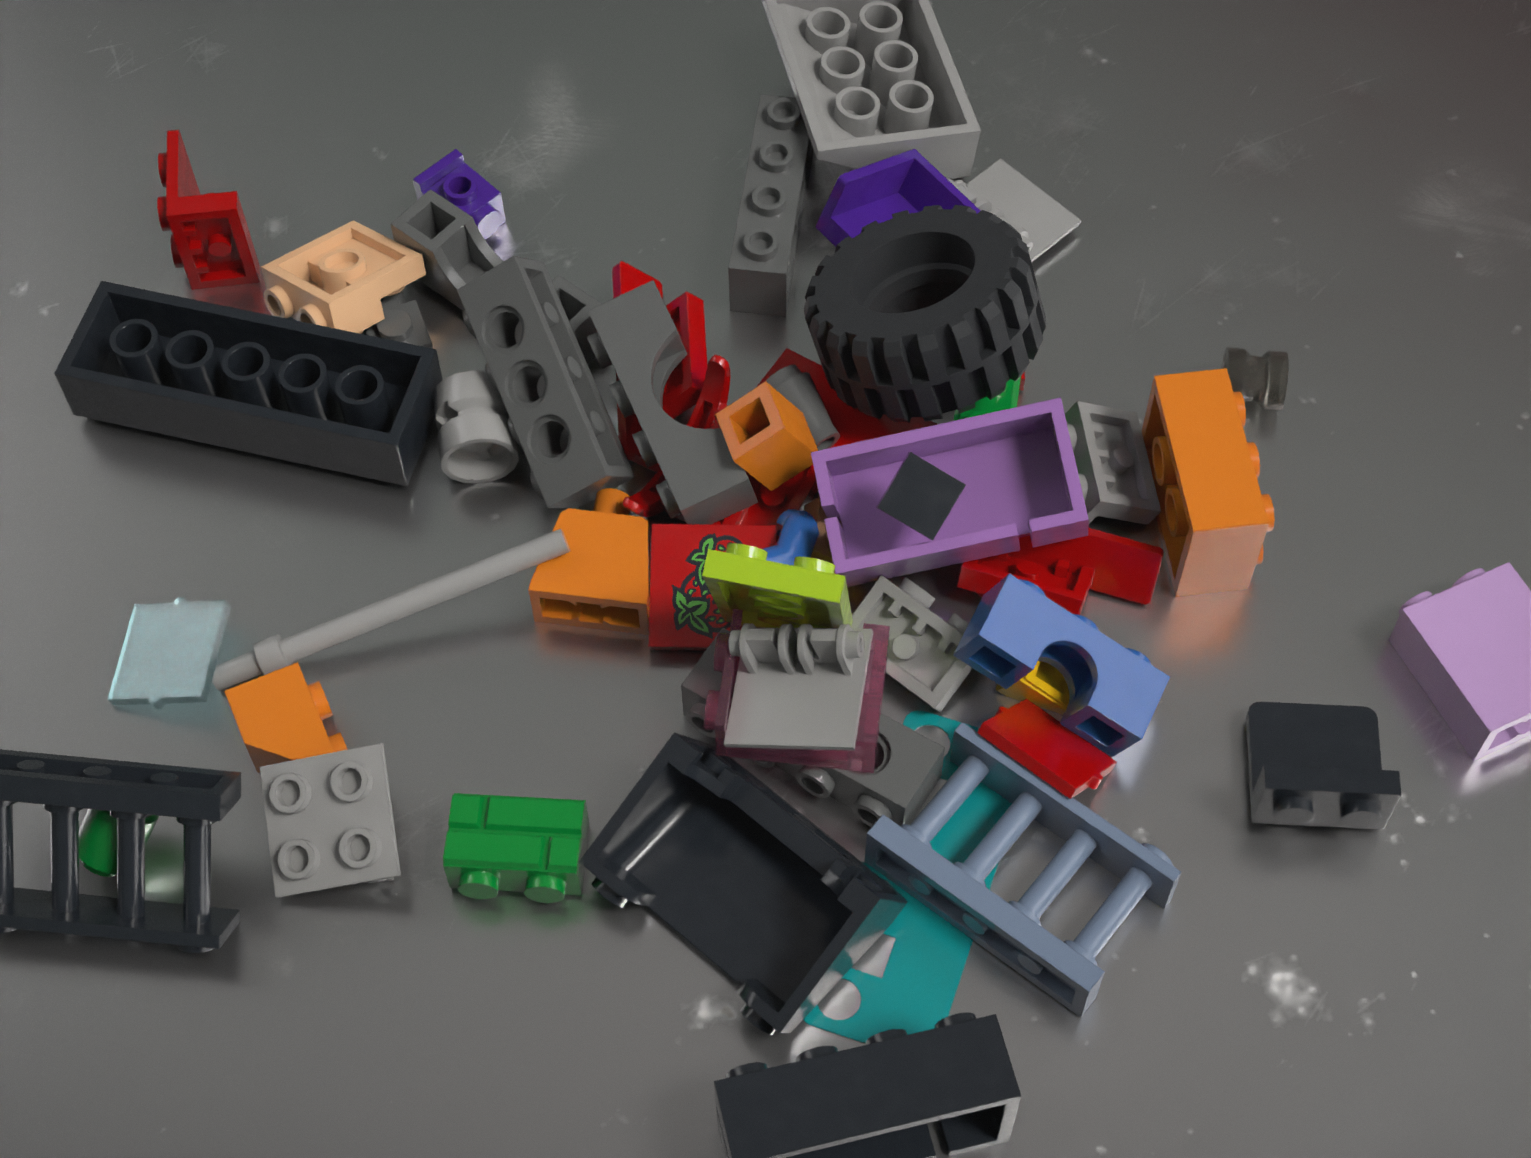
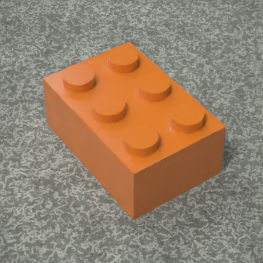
[1142,368,1275,597]

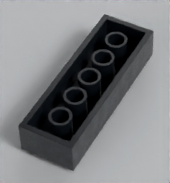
[54,281,443,486]

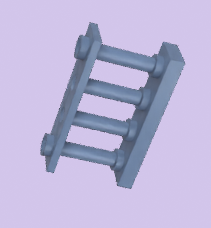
[864,722,1182,1017]

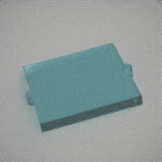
[107,597,231,710]

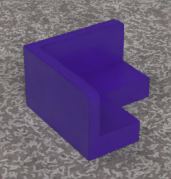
[815,149,981,247]

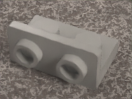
[1065,401,1161,525]
[852,575,972,712]

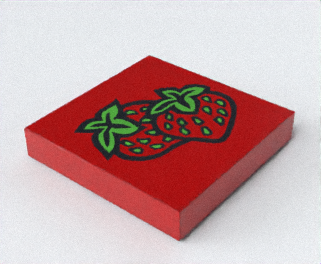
[648,524,777,651]

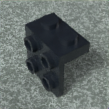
[1246,702,1401,829]

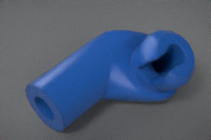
[763,509,819,566]

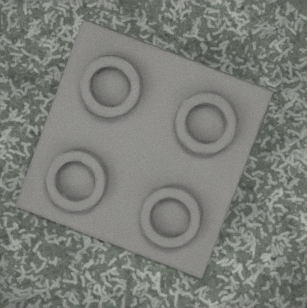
[947,158,1081,263]
[724,623,873,751]
[259,743,401,898]

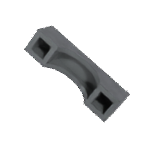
[391,189,602,365]
[587,280,758,525]

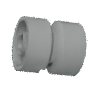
[433,370,519,484]

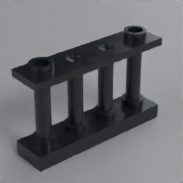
[0,749,241,953]

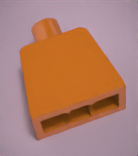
[528,488,651,635]

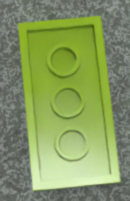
[702,543,853,628]

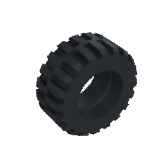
[804,205,1046,423]

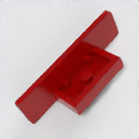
[612,261,708,473]
[957,528,1164,615]

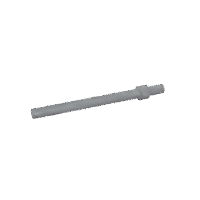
[209,529,570,691]

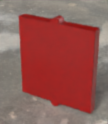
[977,698,1117,799]

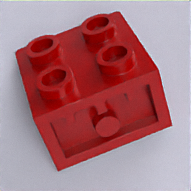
[157,129,260,290]

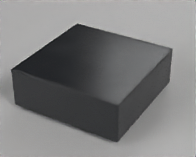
[876,452,966,541]

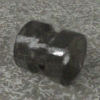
[1221,347,1289,411]

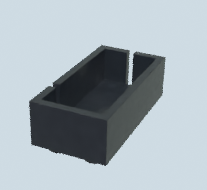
[714,1012,1021,1158]

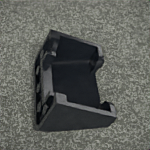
[579,732,908,1035]

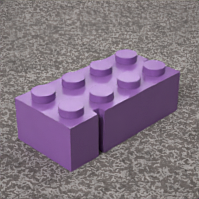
[811,397,1089,587]

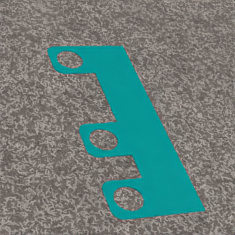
[803,710,1012,1043]

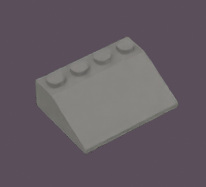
[762,0,981,179]

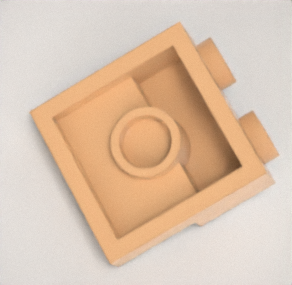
[261,220,426,334]

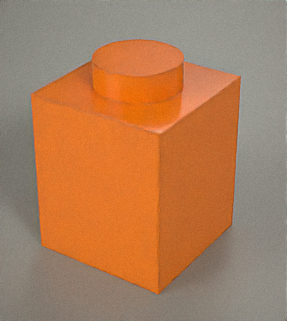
[715,381,818,491]

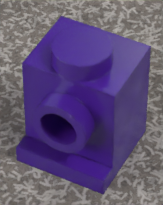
[413,149,506,239]

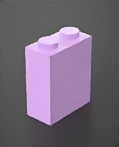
[1389,562,1531,761]

